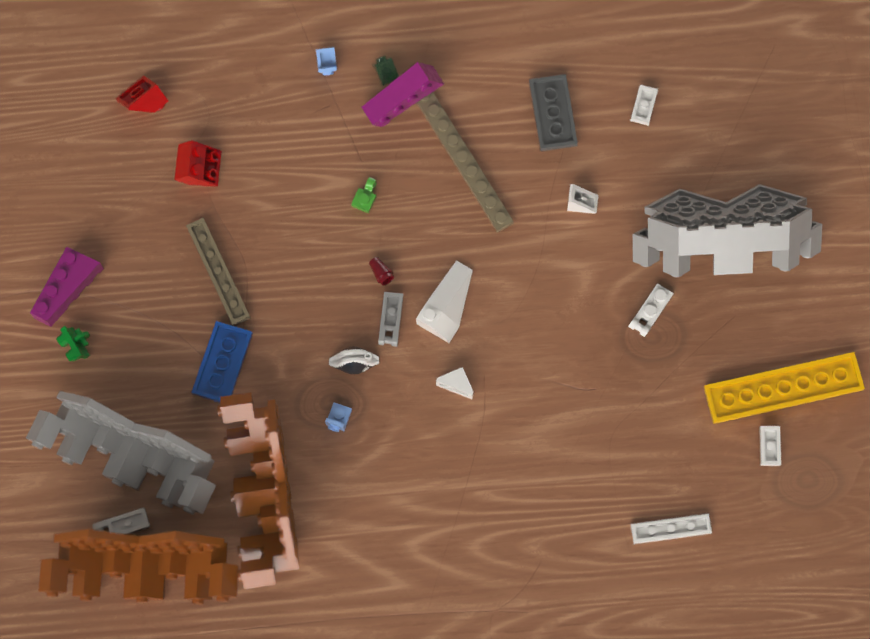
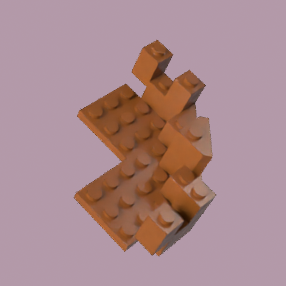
[217,392,299,589]
[38,529,239,604]

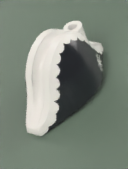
[329,346,379,374]

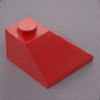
[115,76,168,113]

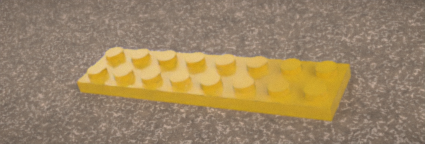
[704,352,865,424]

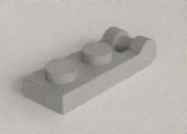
[378,292,403,347]

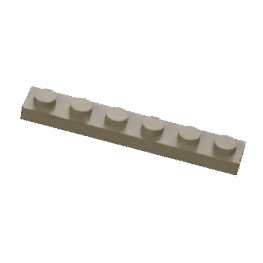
[186,218,250,326]

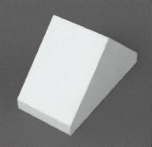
[567,184,598,213]
[436,367,474,399]

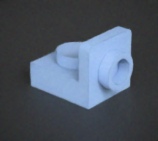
[325,402,352,432]

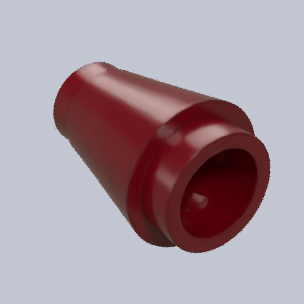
[369,257,394,286]

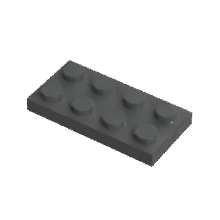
[529,74,578,151]

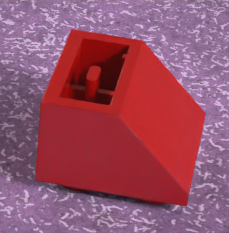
[174,140,222,187]

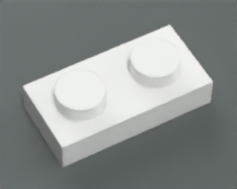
[630,85,658,126]
[759,426,781,466]

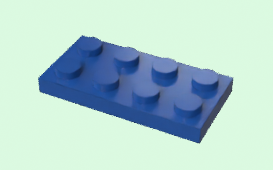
[191,321,253,402]

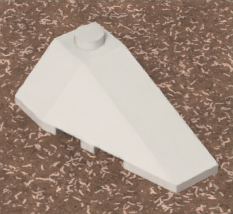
[416,260,473,343]

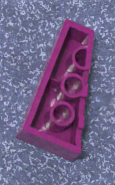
[362,62,444,127]
[30,247,104,326]

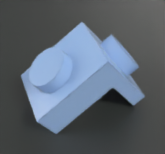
[316,47,337,75]

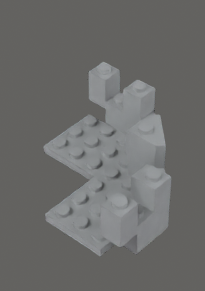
[633,184,822,277]
[26,391,216,515]

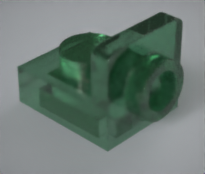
[372,56,399,86]

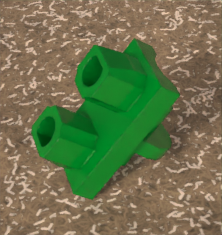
[56,326,90,362]

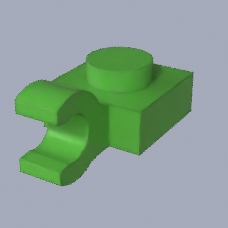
[351,177,377,213]

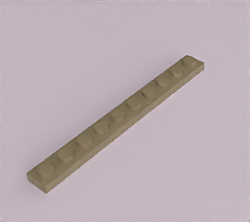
[417,92,514,233]

